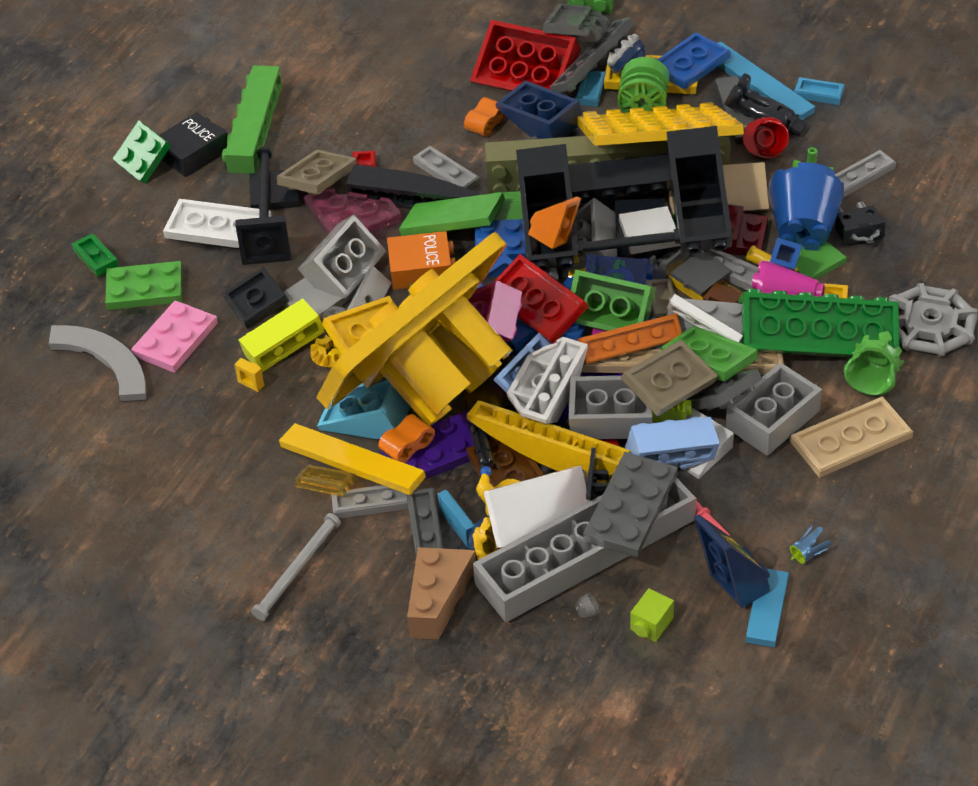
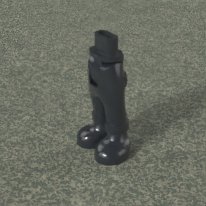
[724,73,807,136]

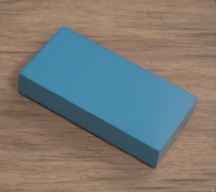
[575,70,606,107]
[794,77,845,105]
[438,490,474,548]

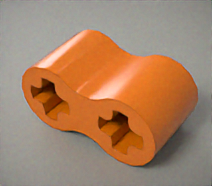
[464,97,505,137]
[378,414,435,463]

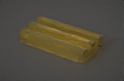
[294,464,357,497]

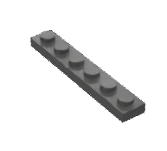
[550,17,634,94]

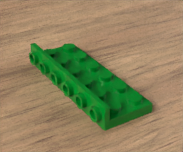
[738,289,899,358]

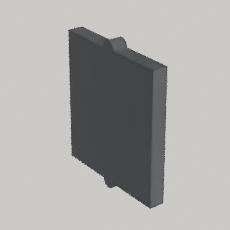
[671,251,732,296]

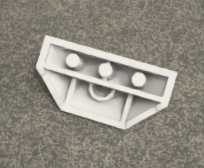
[507,337,588,424]

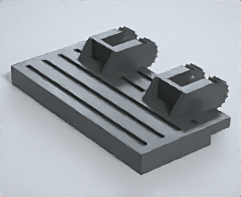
[543,3,611,42]

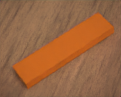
[577,313,682,365]

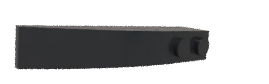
[346,165,481,209]

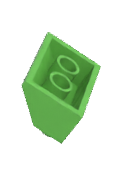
[571,270,656,331]

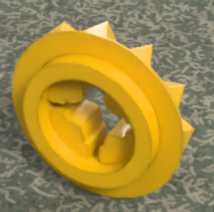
[310,334,342,367]

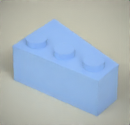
[625,417,720,469]

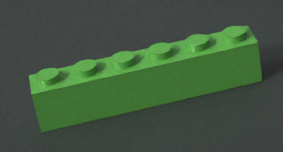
[222,65,282,174]

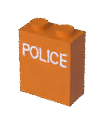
[387,231,456,290]

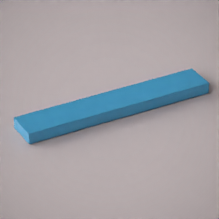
[717,41,815,120]

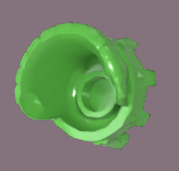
[843,331,904,396]

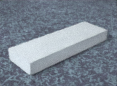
[667,294,743,342]

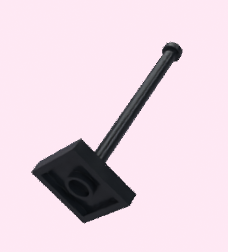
[235,147,291,265]

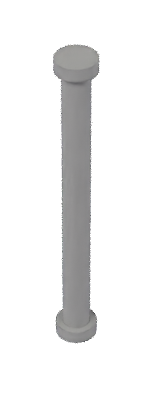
[251,513,341,621]

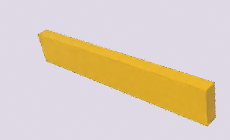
[279,423,426,495]

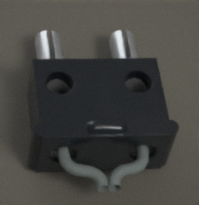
[835,201,886,245]

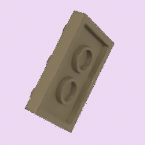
[277,149,357,195]
[621,340,718,416]

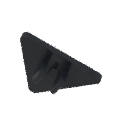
[586,448,609,502]

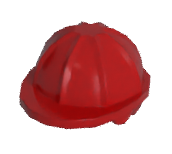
[742,117,789,159]

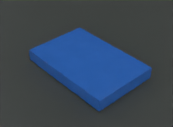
[657,32,731,90]

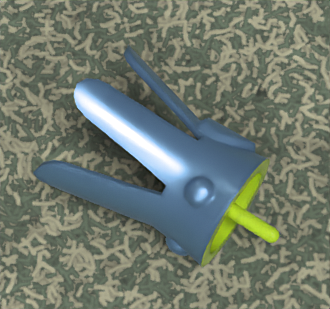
[789,525,832,564]

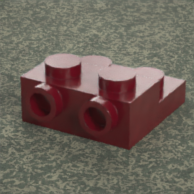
[722,204,768,256]

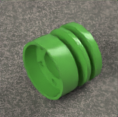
[617,57,670,113]

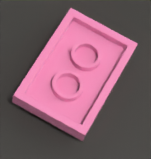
[131,301,218,373]

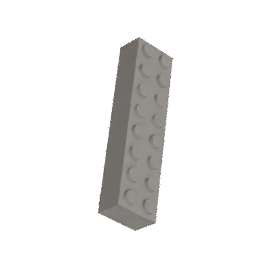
[473,477,696,623]

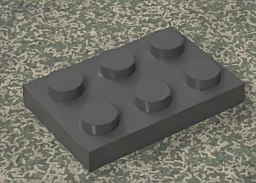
[686,369,762,411]

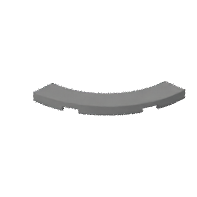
[49,325,147,401]

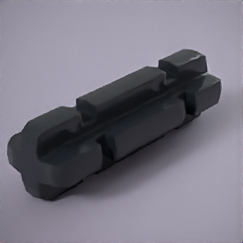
[470,424,494,468]

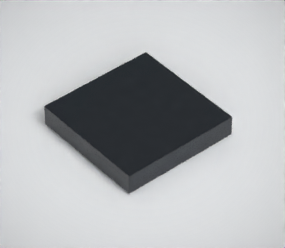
[249,170,299,210]
[222,267,289,329]

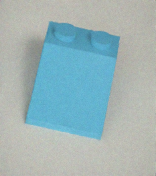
[317,378,410,439]

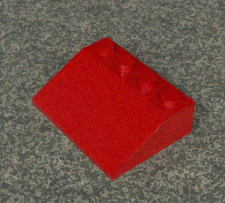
[470,20,581,92]

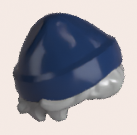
[607,34,646,74]

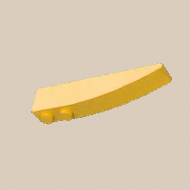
[467,400,630,486]

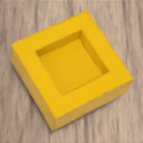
[234,358,265,392]

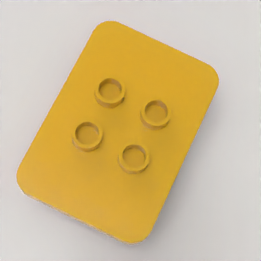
[316,232,512,427]

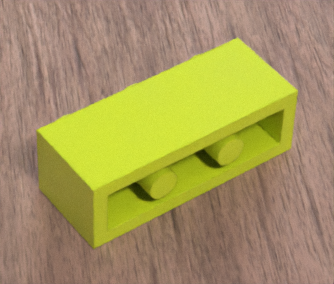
[238,298,325,372]

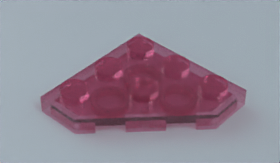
[304,188,402,235]

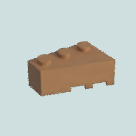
[407,547,476,639]

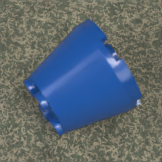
[768,162,844,251]

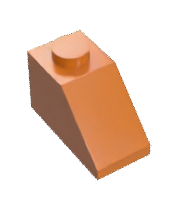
[528,197,581,249]

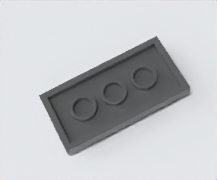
[583,452,678,557]

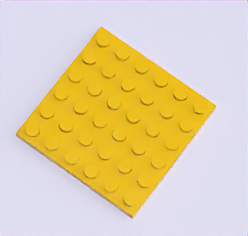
[577,102,744,146]

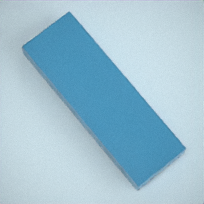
[745,569,789,648]

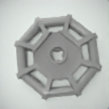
[889,283,978,357]

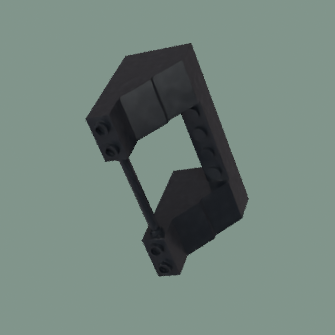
[516,126,732,271]

